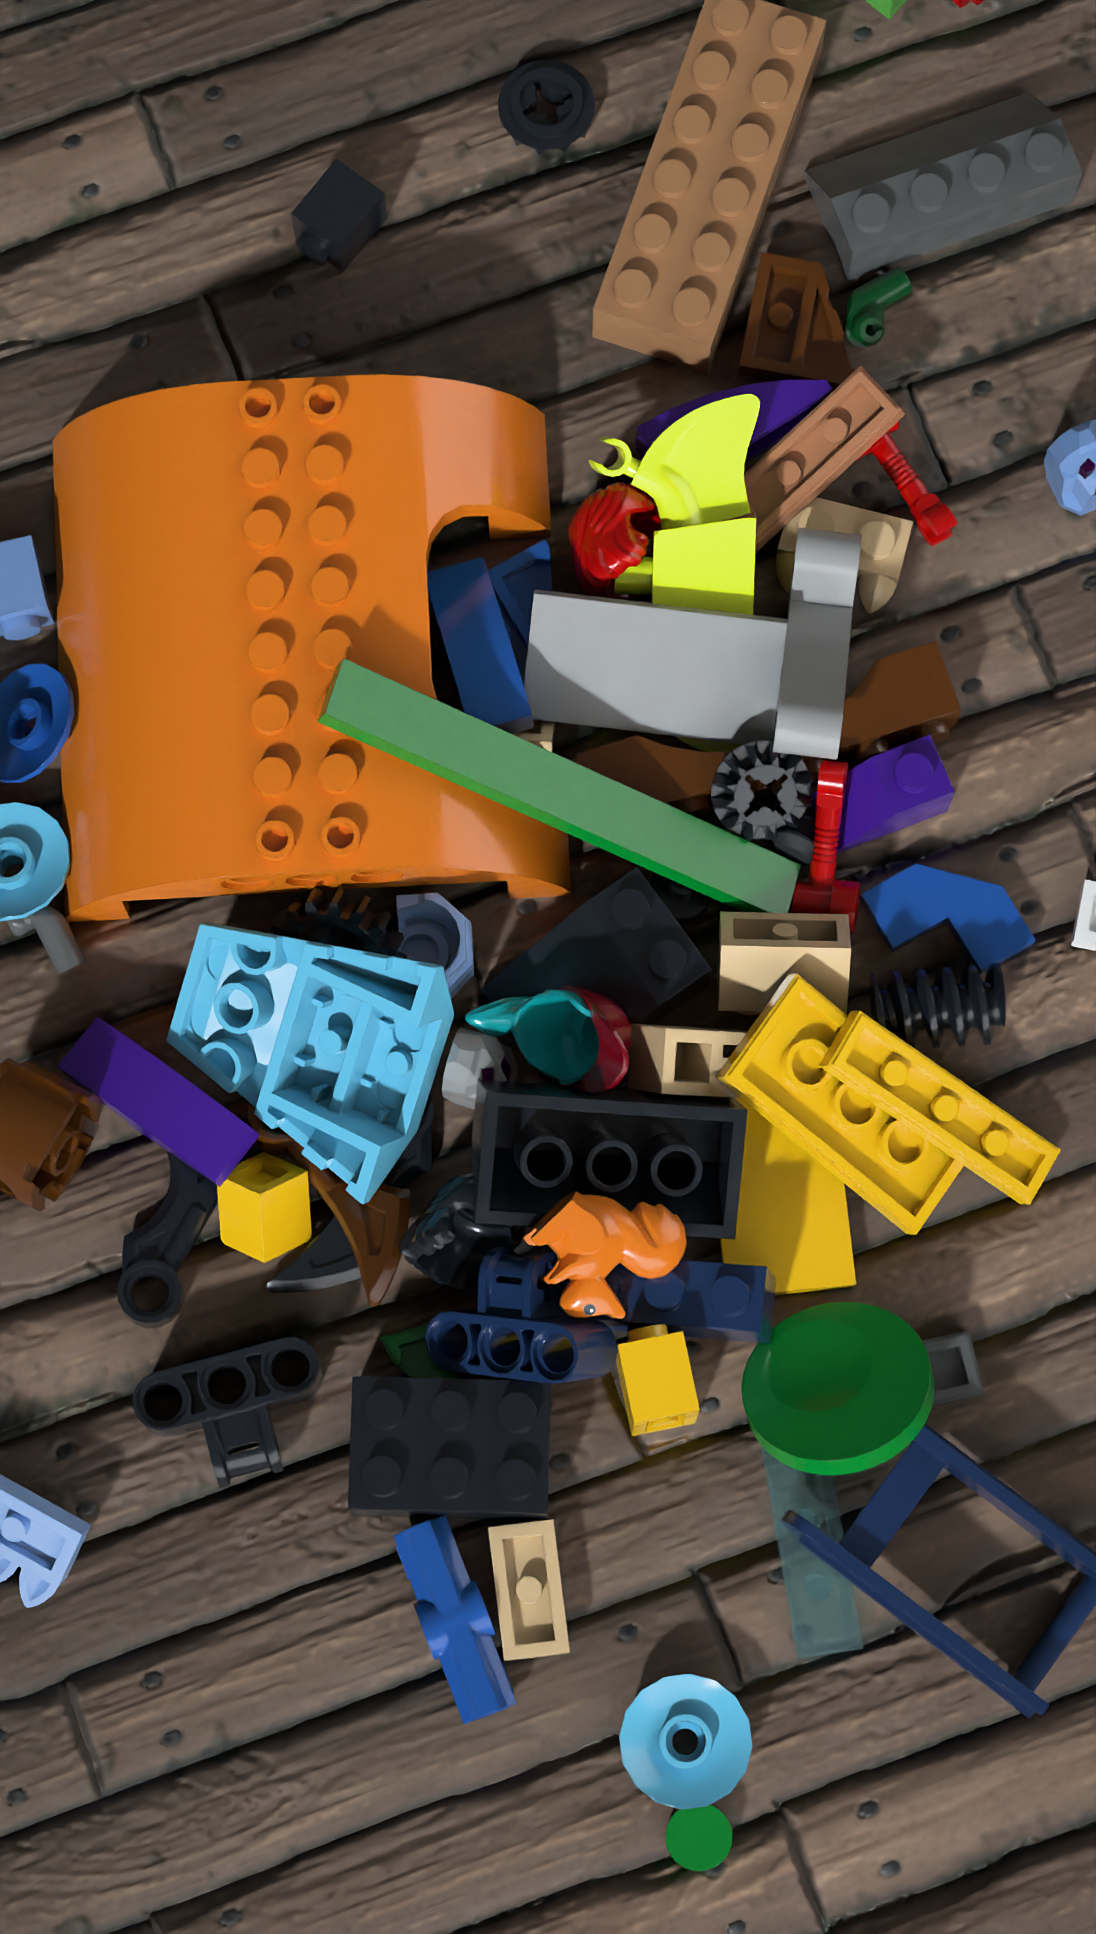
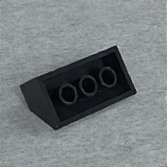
[472,1079,748,1239]

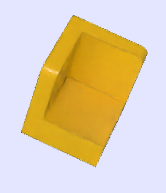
[217,1152,312,1263]

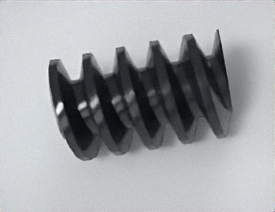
[869,963,1006,1048]

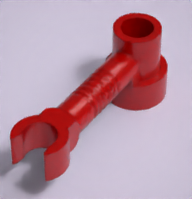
[855,422,958,547]
[791,760,860,933]

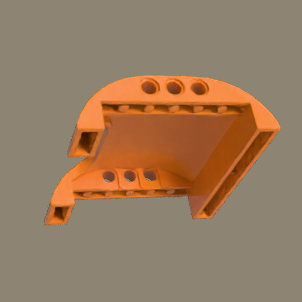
[52,374,571,922]

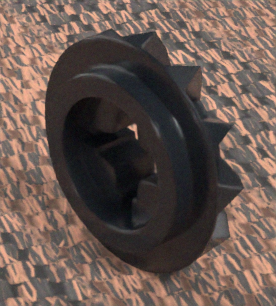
[498,60,595,155]
[711,740,813,842]

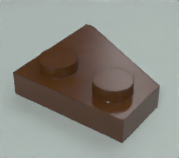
[738,252,855,391]

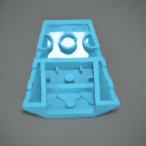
[166,922,454,1205]

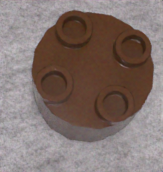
[0,1058,101,1211]

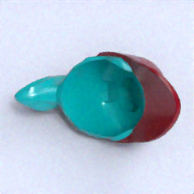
[465,985,632,1093]

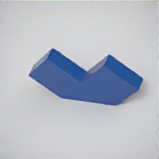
[860,863,1035,975]

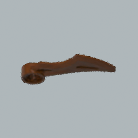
[248,1103,410,1307]

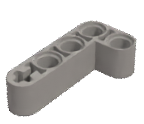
[773,528,862,760]

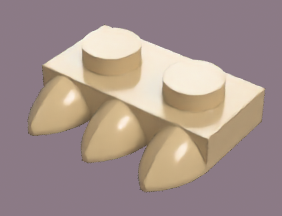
[776,497,913,614]

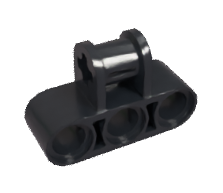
[133,1337,323,1488]

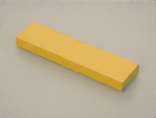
[819,1010,1061,1205]

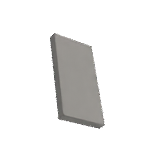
[524,590,788,744]

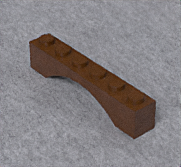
[576,641,962,818]

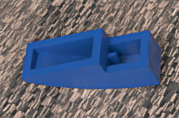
[427,557,534,734]

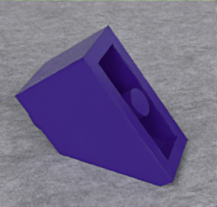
[810,735,955,854]

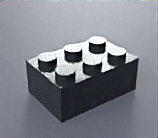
[348,1376,551,1520]

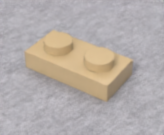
[488,1519,570,1662]

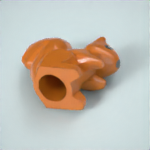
[523,1190,687,1319]

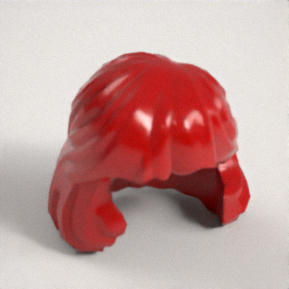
[568,482,660,601]

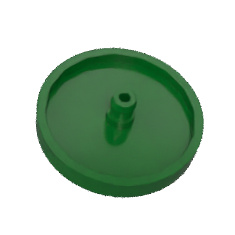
[741,1302,935,1475]

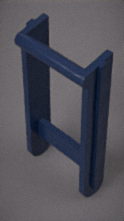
[780,1423,1096,1718]

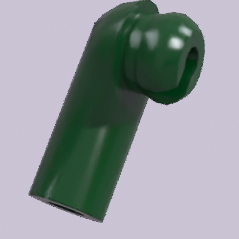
[843,266,912,348]

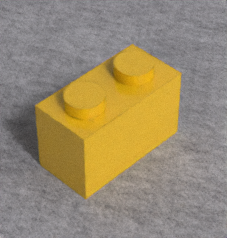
[616,1324,700,1437]

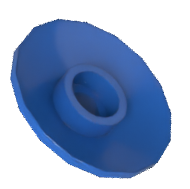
[0,664,75,783]

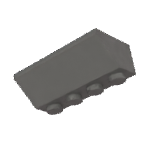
[804,92,1083,282]

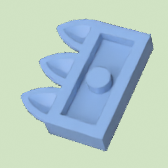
[0,1474,91,1608]

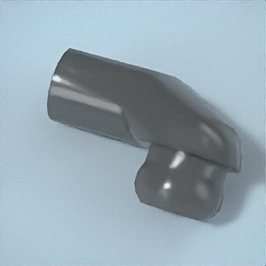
[7,904,86,974]

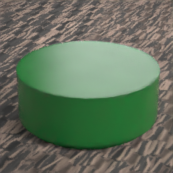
[665,1805,733,1871]

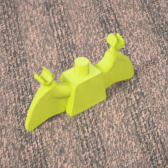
[589,394,760,752]

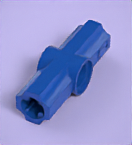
[393,1515,517,1725]

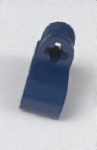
[425,1246,618,1384]

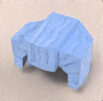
[396,893,474,999]

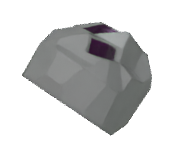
[442,1027,518,1110]

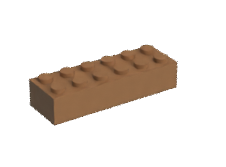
[592,0,827,374]

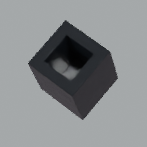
[291,159,388,272]

